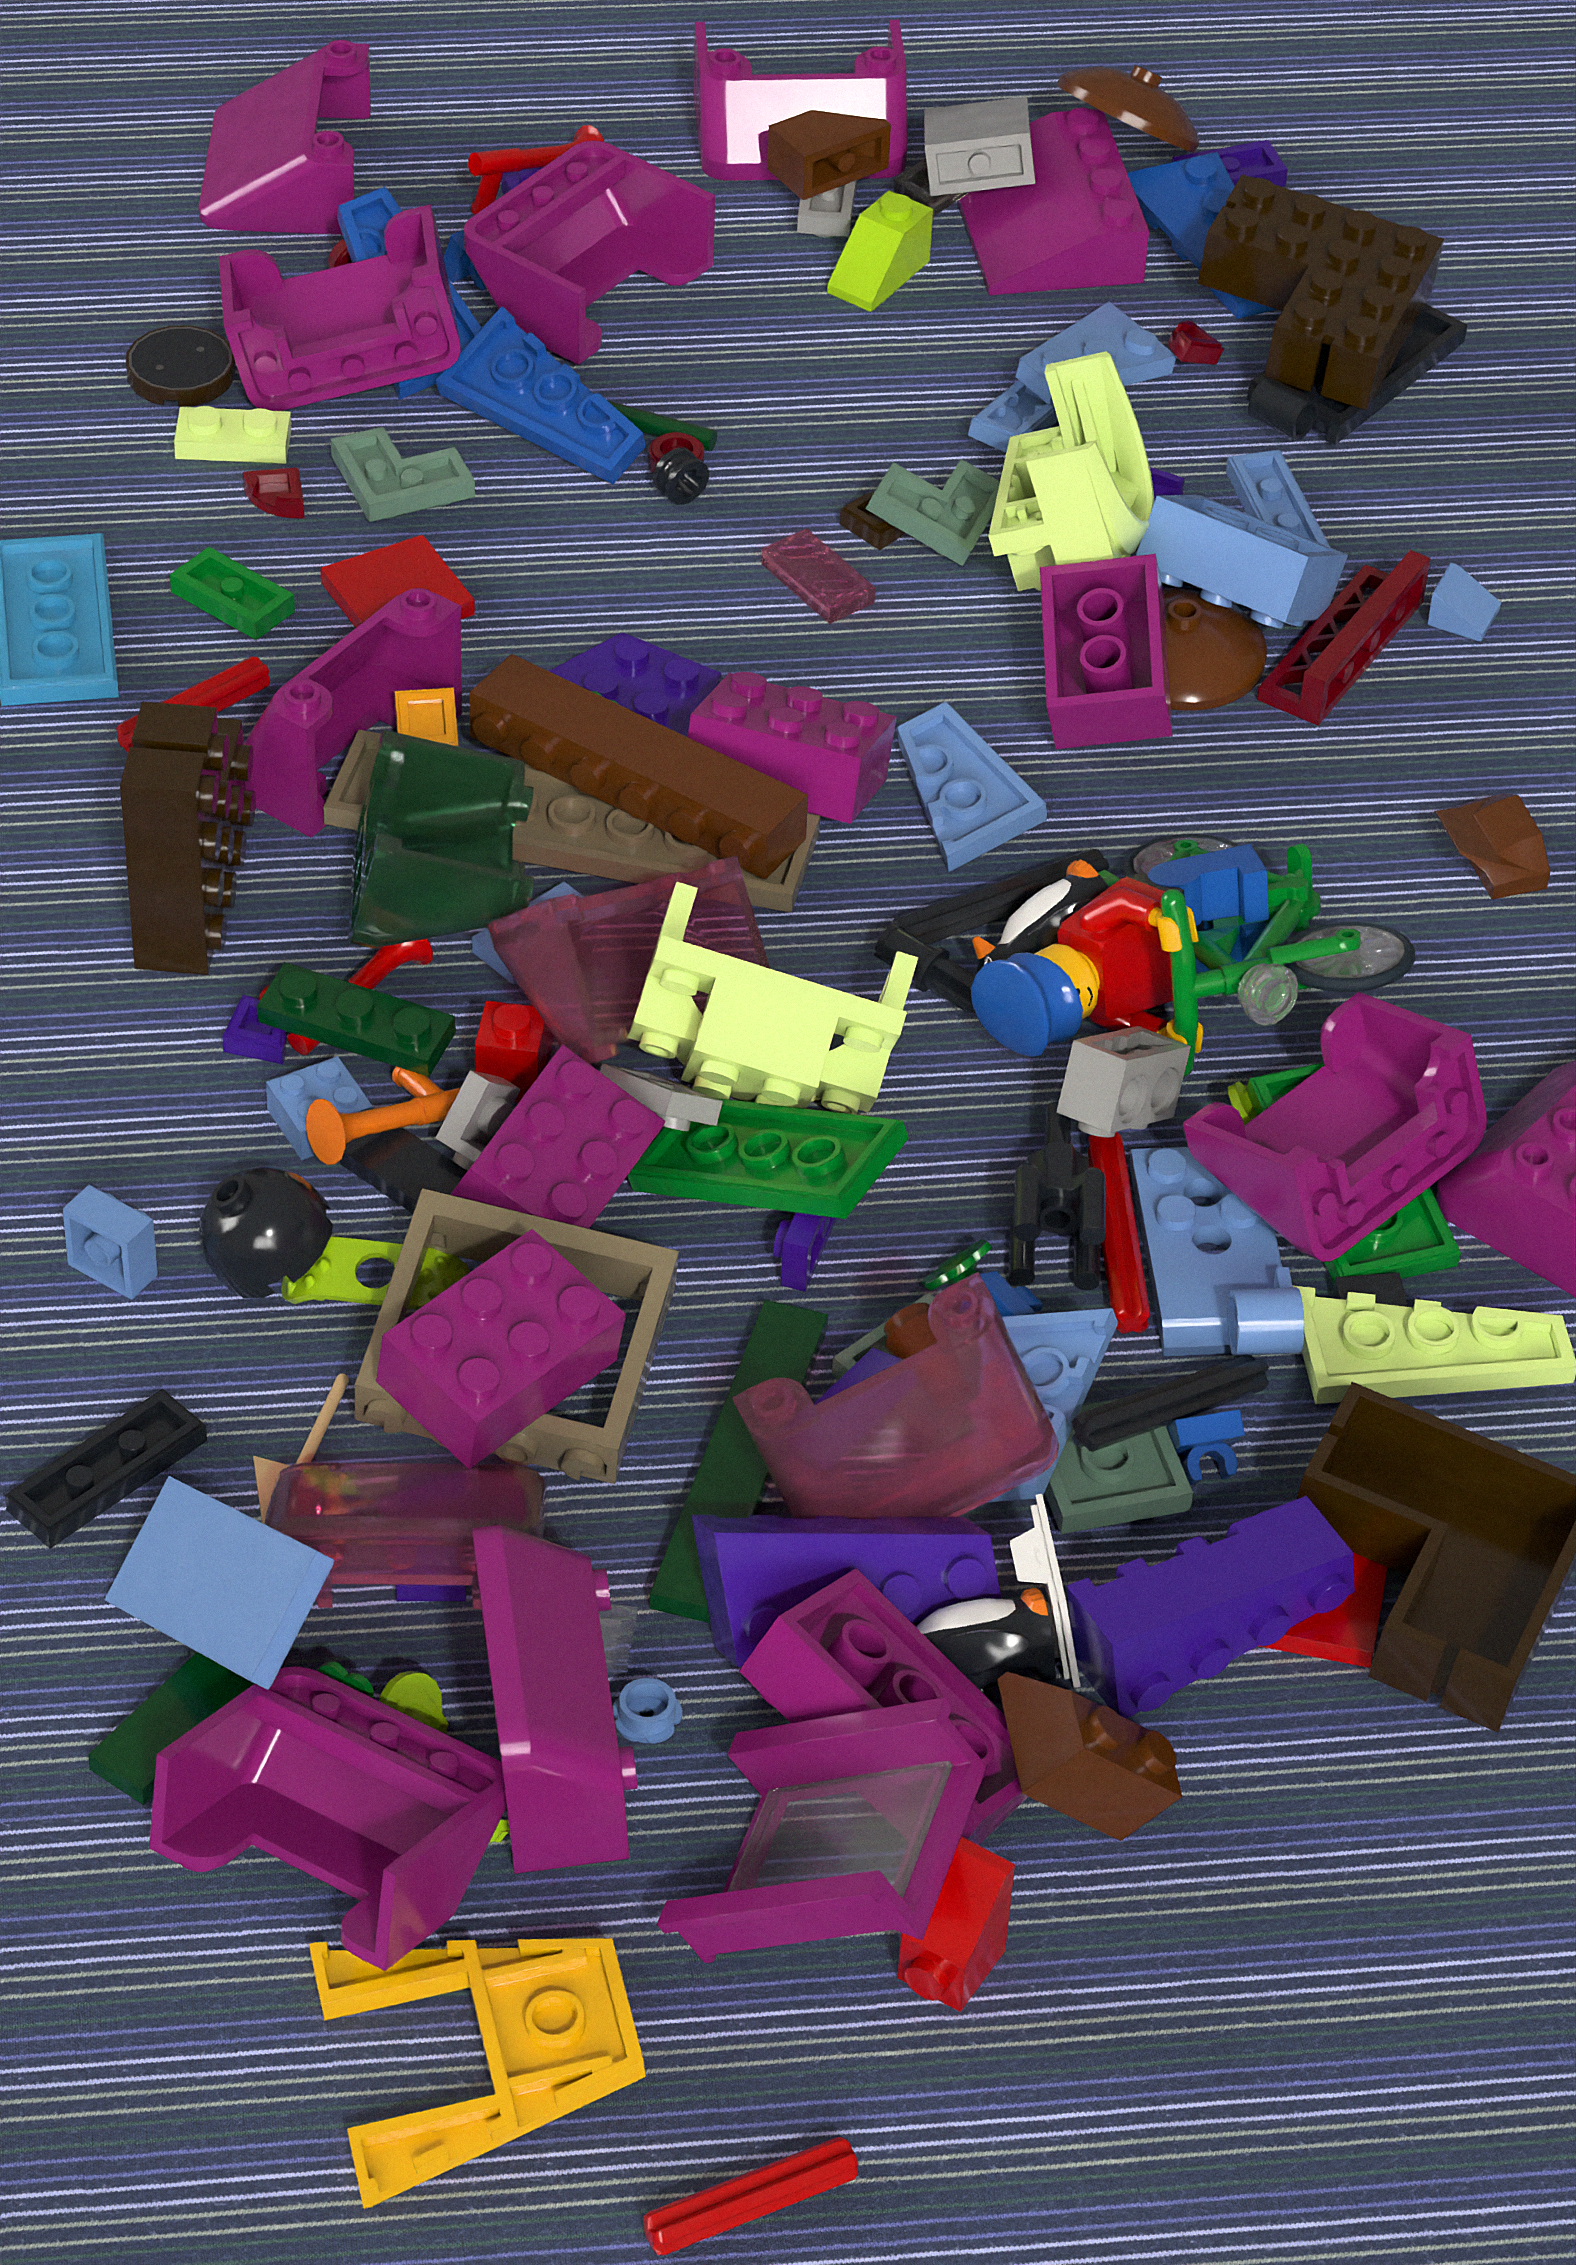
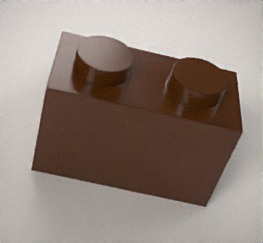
[997,1672,1182,1841]

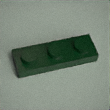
[257,962,456,1077]

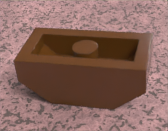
[1435,793,1550,899]

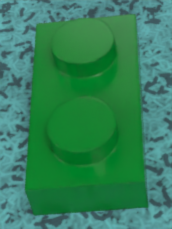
[170,547,295,640]

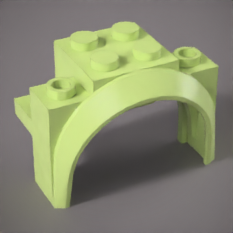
[988,351,1154,591]
[628,882,918,1115]

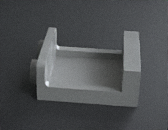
[924,97,1035,196]

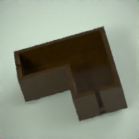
[1198,174,1444,410]
[120,701,256,975]
[1297,1382,1576,1733]

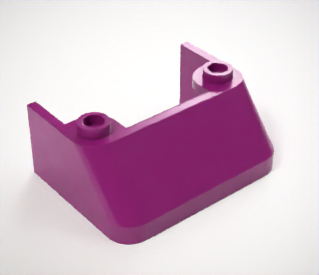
[693,20,908,181]
[472,1525,638,1874]

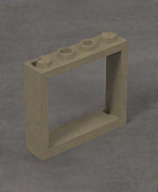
[355,1188,679,1484]

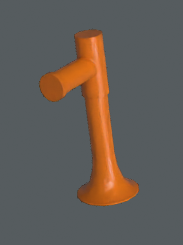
[306,1067,461,1165]

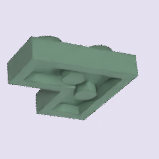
[331,427,475,522]
[865,459,1000,566]

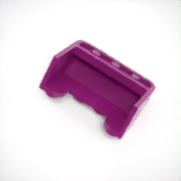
[464,141,715,365]
[1435,1060,1576,1298]
[149,1667,507,1971]

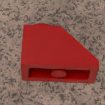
[475,1001,559,1103]
[897,1836,1015,2012]

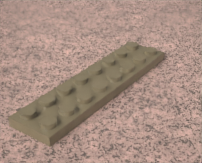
[324,730,820,913]

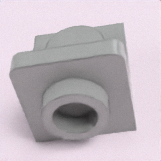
[436,1070,521,1170]

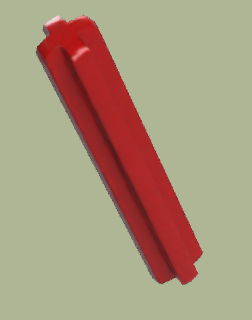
[1087,1132,1150,1334]

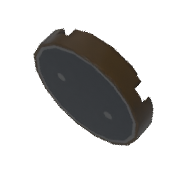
[126,325,235,407]

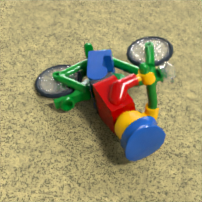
[971,834,1415,1077]

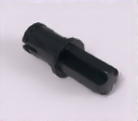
[874,923,975,1013]

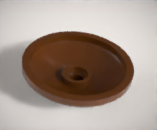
[1056,64,1200,153]
[1162,588,1267,711]

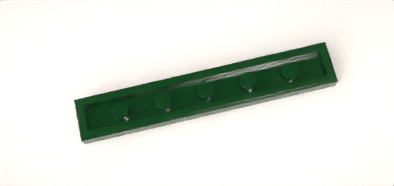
[650,1300,828,1624]

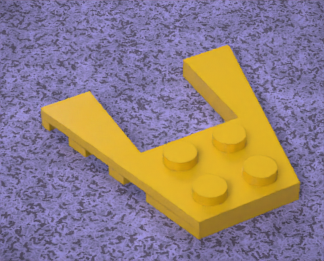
[309,1938,646,2209]

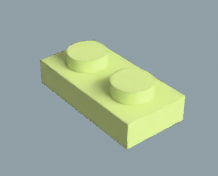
[174,406,291,464]

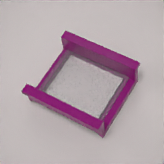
[657,1697,987,1963]

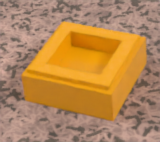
[394,687,459,748]

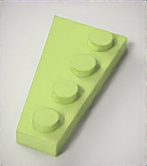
[1293,1286,1576,1404]

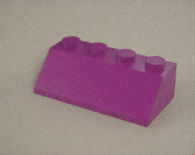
[739,1568,1028,1845]

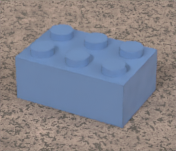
[1136,495,1348,628]

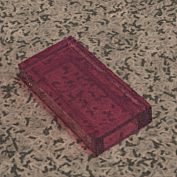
[761,528,876,624]

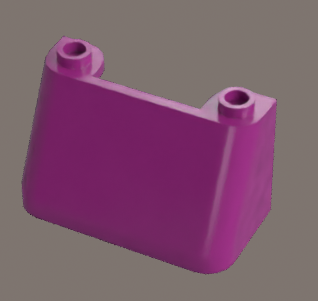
[219,204,461,411]
[243,588,462,838]
[1183,992,1487,1262]

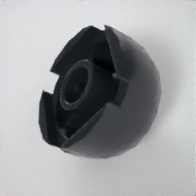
[199,1165,333,1298]

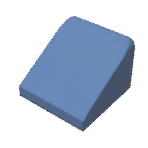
[1427,563,1501,642]

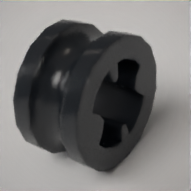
[653,448,709,505]

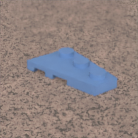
[1016,302,1176,405]
[897,702,1047,873]
[969,1308,1118,1503]

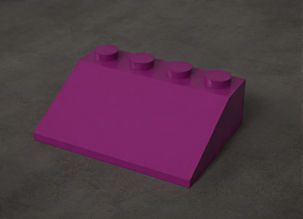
[954,107,1149,296]

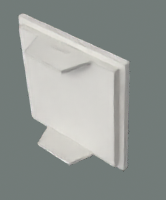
[1009,1494,1080,1688]

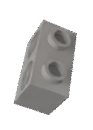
[1057,1026,1191,1138]

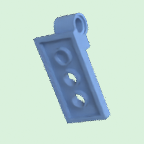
[1129,1147,1304,1356]

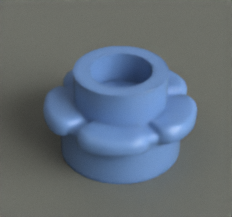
[613,1678,682,1744]

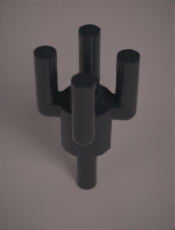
[1009,1101,1106,1290]

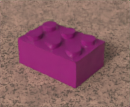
[1040,554,1173,749]
[688,672,897,824]
[450,1044,666,1229]
[376,1229,626,1469]

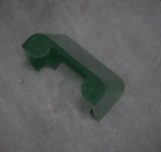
[348,730,534,949]

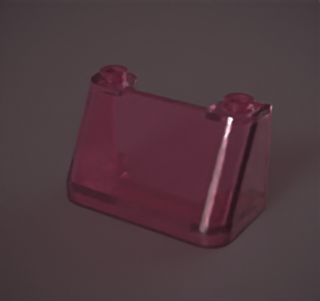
[487,856,770,1064]
[732,1272,1059,1519]
[264,1462,548,1609]

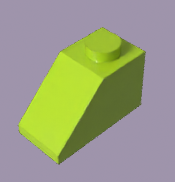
[827,190,933,312]

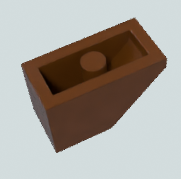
[767,110,891,200]

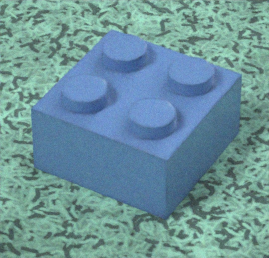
[266,1056,373,1160]
[63,1185,158,1300]

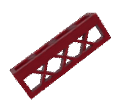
[1257,550,1430,726]

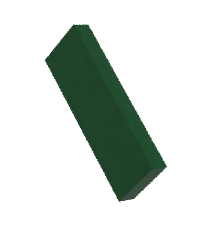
[88,1652,284,1805]

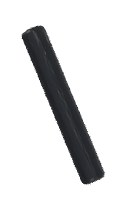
[891,848,1110,945]
[1071,1354,1269,1452]

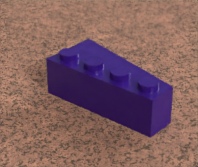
[1066,1496,1355,1719]
[691,1515,1001,1667]

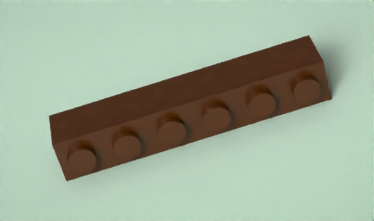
[469,654,808,880]

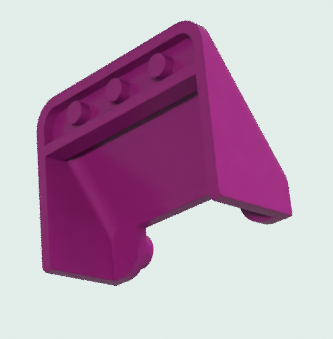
[199,40,371,235]

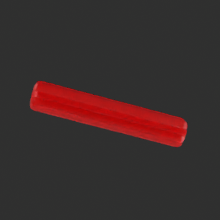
[116,656,270,753]
[643,2137,858,2255]

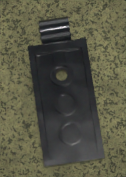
[1247,304,1467,445]

